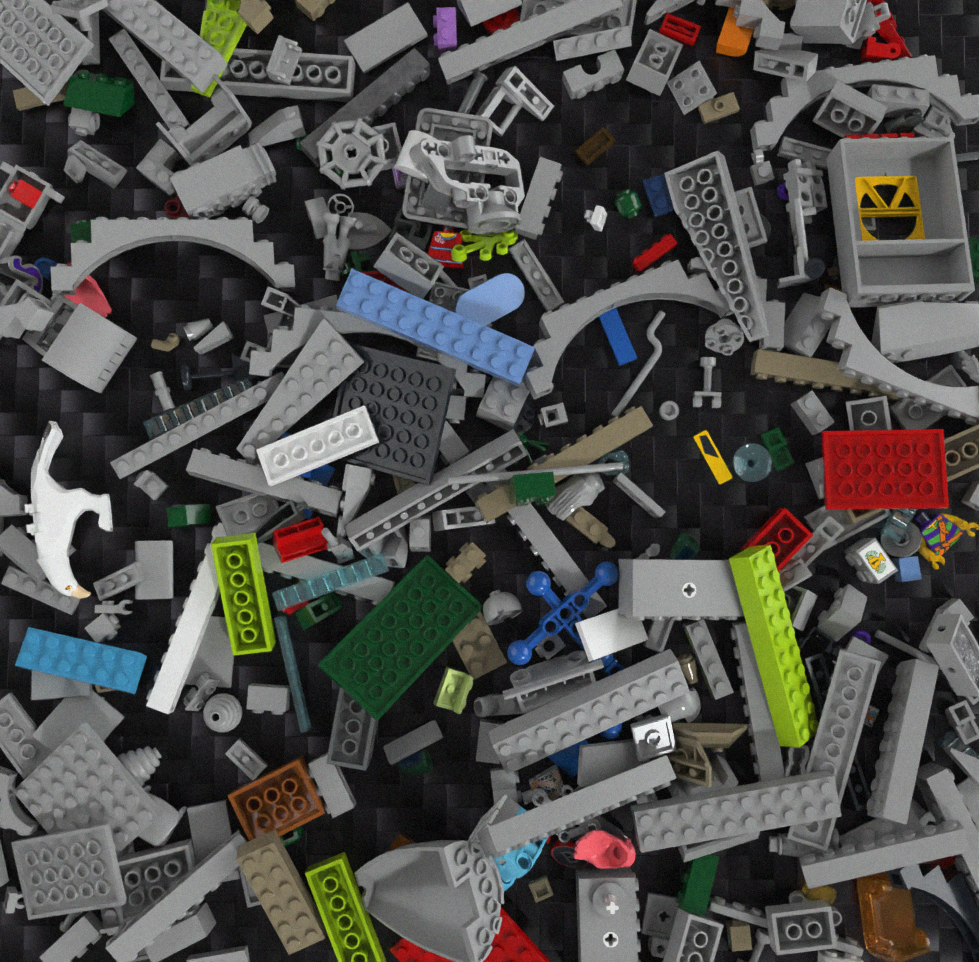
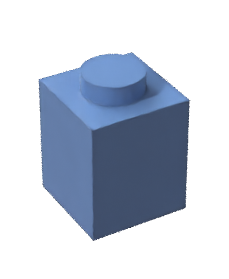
[892,555,921,582]

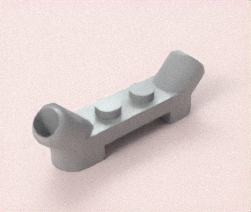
[474,693,542,717]

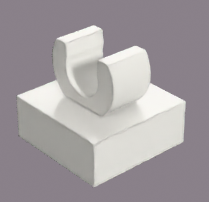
[584,205,607,232]

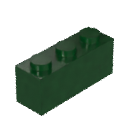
[676,854,719,917]

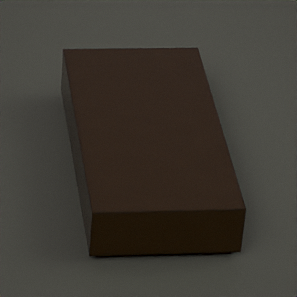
[574,127,616,167]

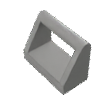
[476,86,522,136]

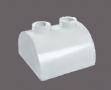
[394,130,437,184]

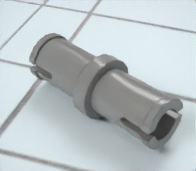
[150,372,175,412]

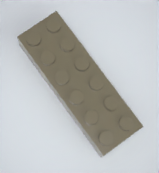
[236,830,326,955]

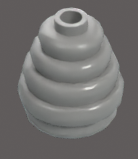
[203,693,242,732]
[117,746,162,787]

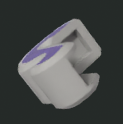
[0,255,43,298]

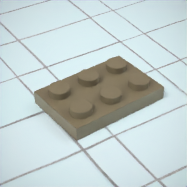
[453,611,507,680]

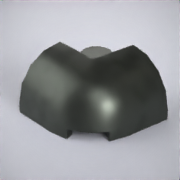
[388,208,432,251]

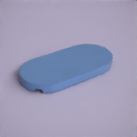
[454,273,525,326]

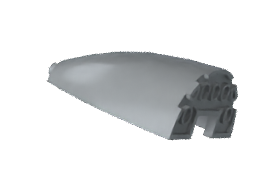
[354,840,504,962]

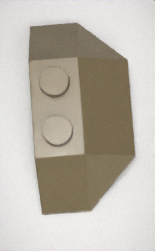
[671,722,748,752]
[650,734,712,787]

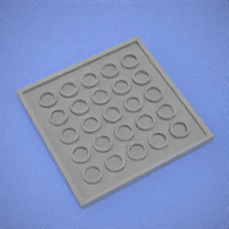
[13,722,163,855]

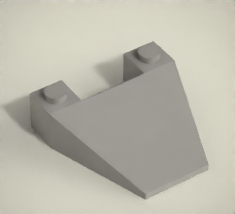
[240,287,304,368]

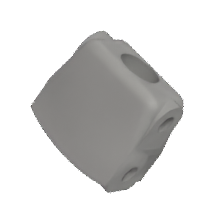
[138,785,187,847]

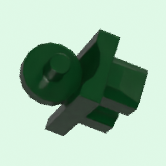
[342,251,373,277]

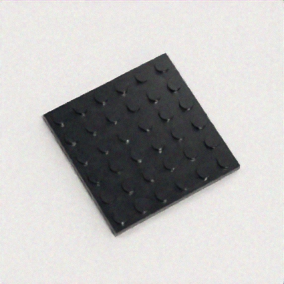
[333,343,456,485]

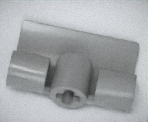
[133,541,173,599]

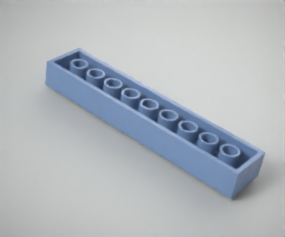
[336,269,535,386]

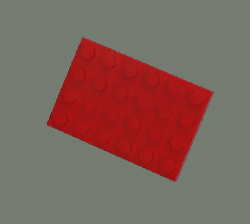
[821,429,949,510]

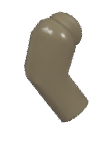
[151,333,180,352]

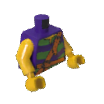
[914,511,979,569]

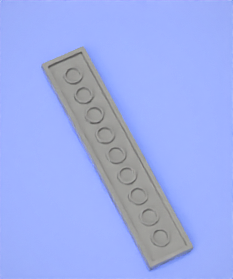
[787,649,881,851]

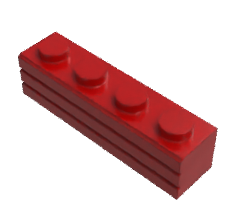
[631,234,677,274]

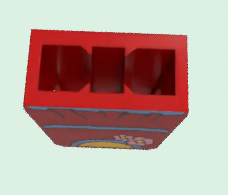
[428,225,463,268]

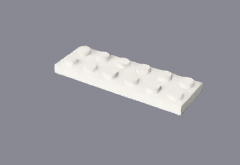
[256,405,379,486]

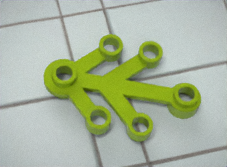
[451,229,518,262]

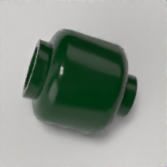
[614,189,642,219]

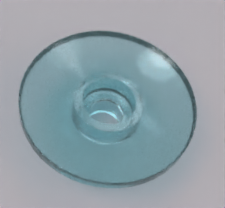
[733,444,772,482]

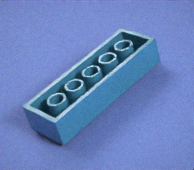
[15,627,147,694]

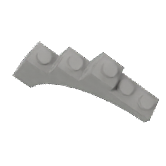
[687,257,785,352]

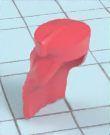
[63,262,112,318]
[573,830,636,869]

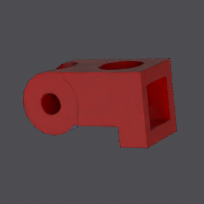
[860,36,901,63]

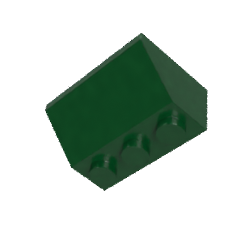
[64,70,135,117]

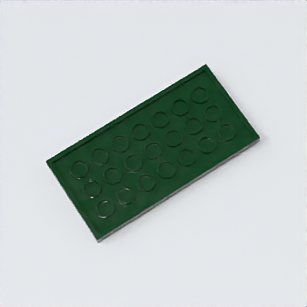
[318,555,483,721]

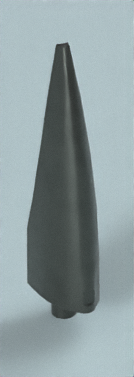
[252,500,308,544]

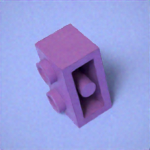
[433,7,457,55]

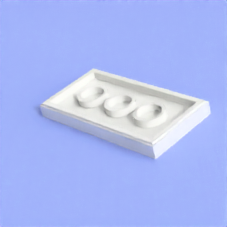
[575,608,648,662]

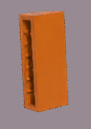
[716,0,764,56]

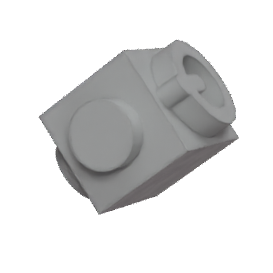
[68,108,100,136]

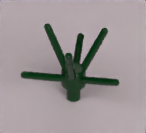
[514,432,551,465]

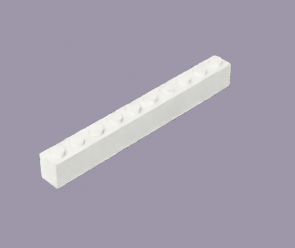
[146,522,227,714]

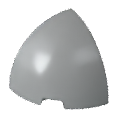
[359,526,408,568]

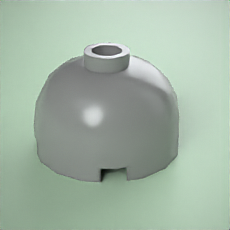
[483,590,522,625]

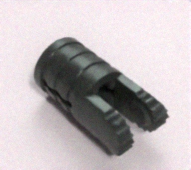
[885,109,923,136]

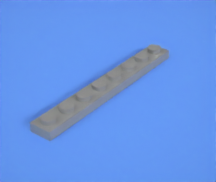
[707,896,864,957]

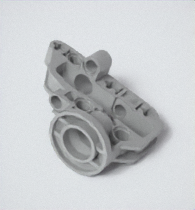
[409,135,525,234]

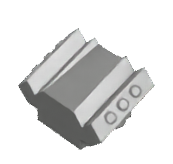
[668,754,738,798]

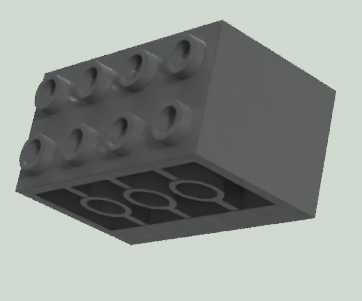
[326,687,378,771]

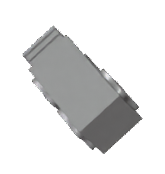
[169,142,276,220]

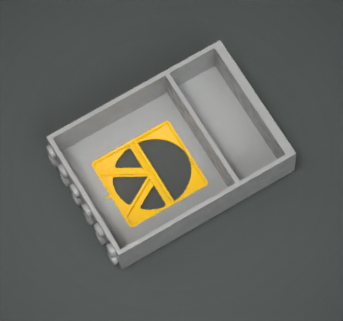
[826,136,975,307]

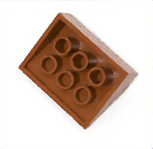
[228,755,325,841]

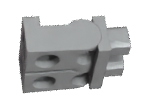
[783,159,827,213]

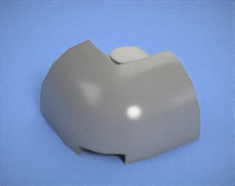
[658,688,701,723]

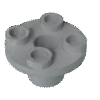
[705,319,744,355]

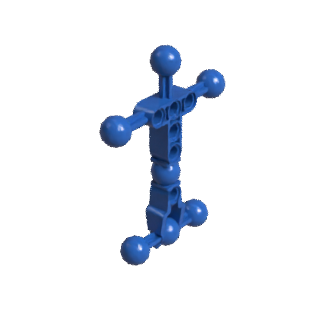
[507,561,625,740]

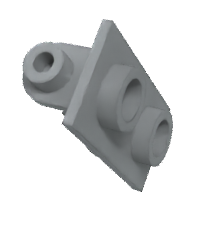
[183,672,220,711]

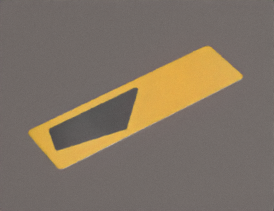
[694,430,732,484]

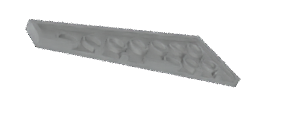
[237,318,364,462]

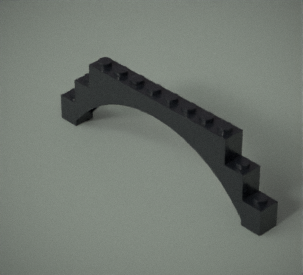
[886,863,979,962]

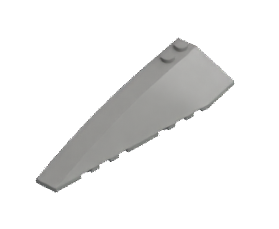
[664,151,769,342]
[871,300,979,363]

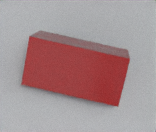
[273,517,328,563]

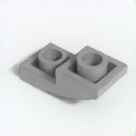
[304,197,329,239]

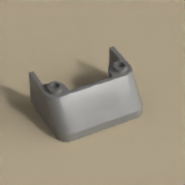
[156,74,252,166]

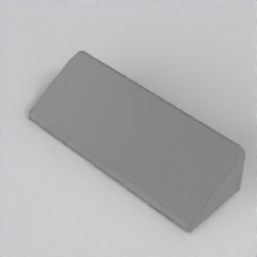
[68,140,127,188]
[186,945,250,962]

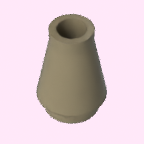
[677,654,698,684]

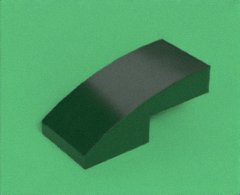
[761,427,795,472]

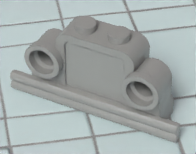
[502,651,604,713]

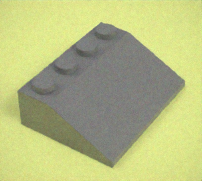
[117,838,197,923]

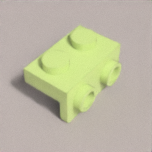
[433,667,473,714]

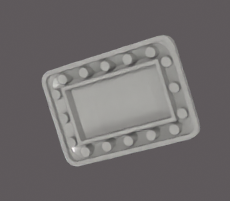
[402,108,493,229]

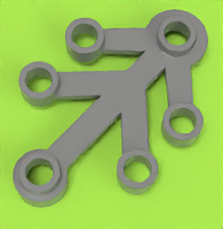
[532,785,601,843]

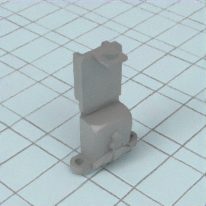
[0,162,65,259]

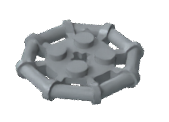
[316,118,387,190]

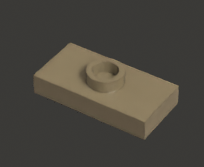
[697,92,740,124]

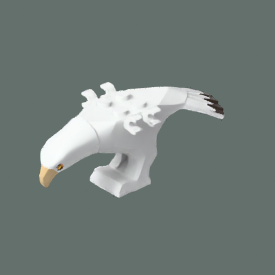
[24,421,113,599]

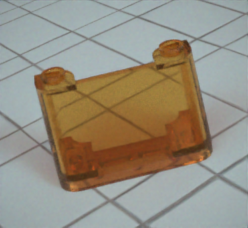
[857,872,931,962]

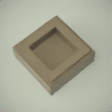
[528,875,554,903]

